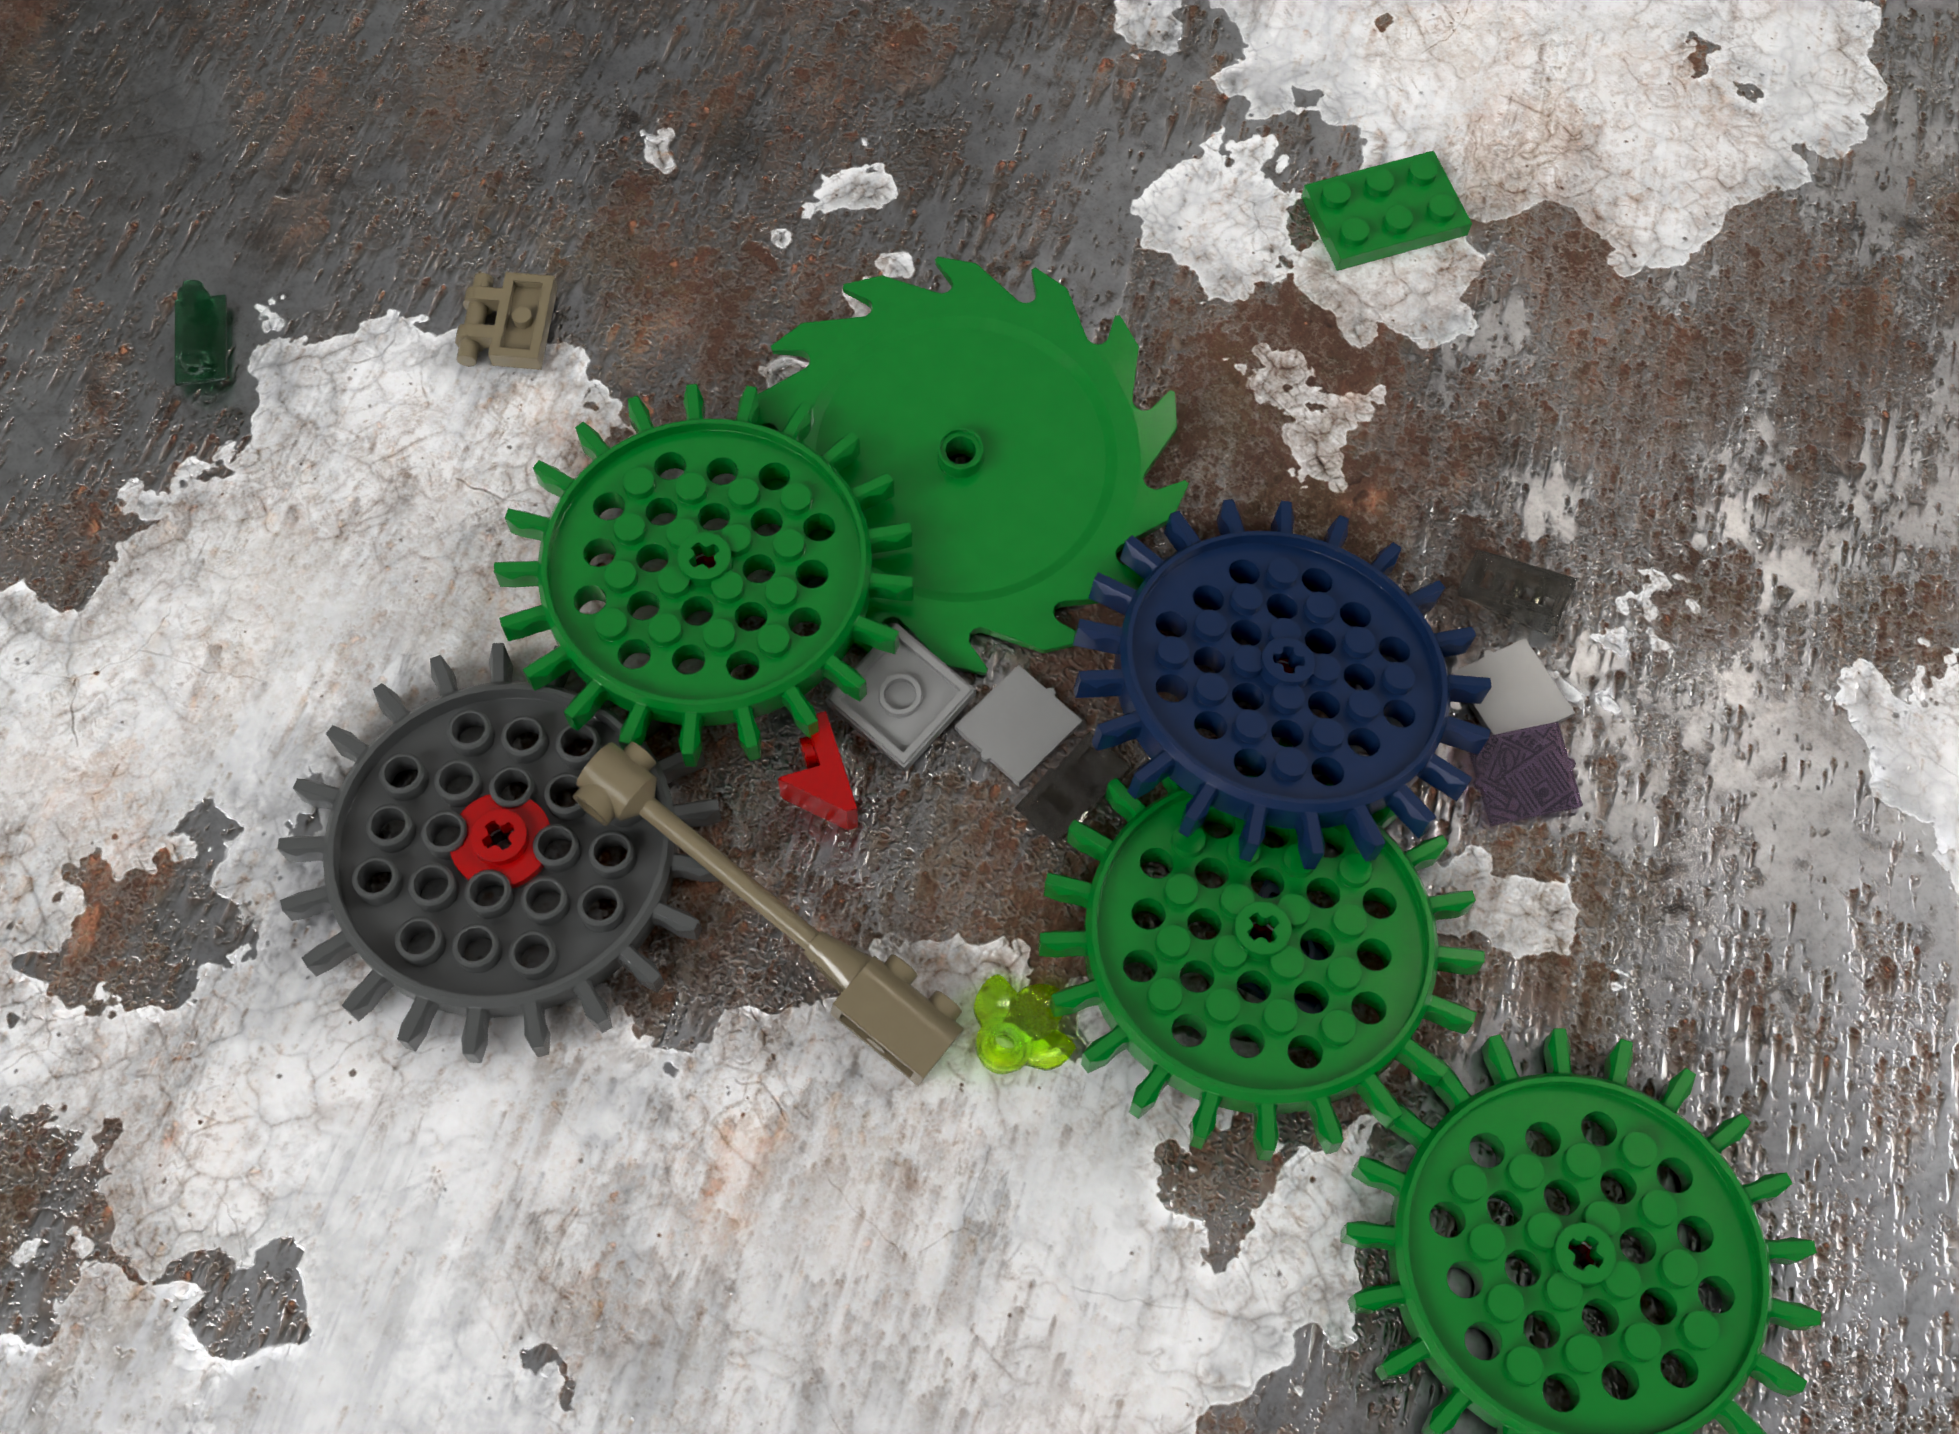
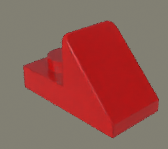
[778,711,858,830]

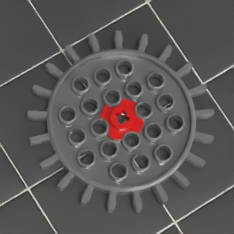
[277,643,722,1063]

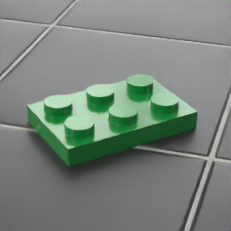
[1301,150,1472,271]

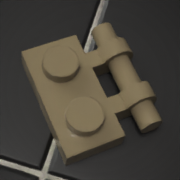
[455,272,558,370]

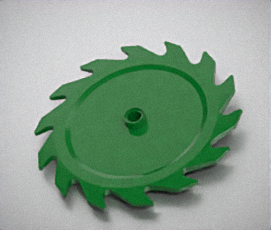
[756,257,1189,676]

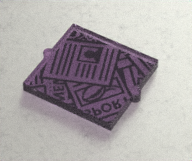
[1469,722,1583,827]

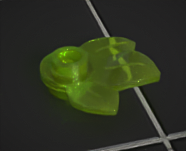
[973,974,1076,1074]

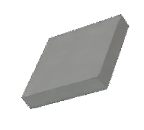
[825,623,976,773]

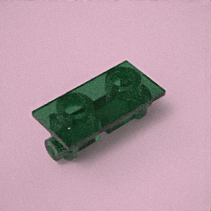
[175,280,227,386]

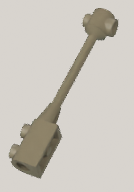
[573,741,964,1086]

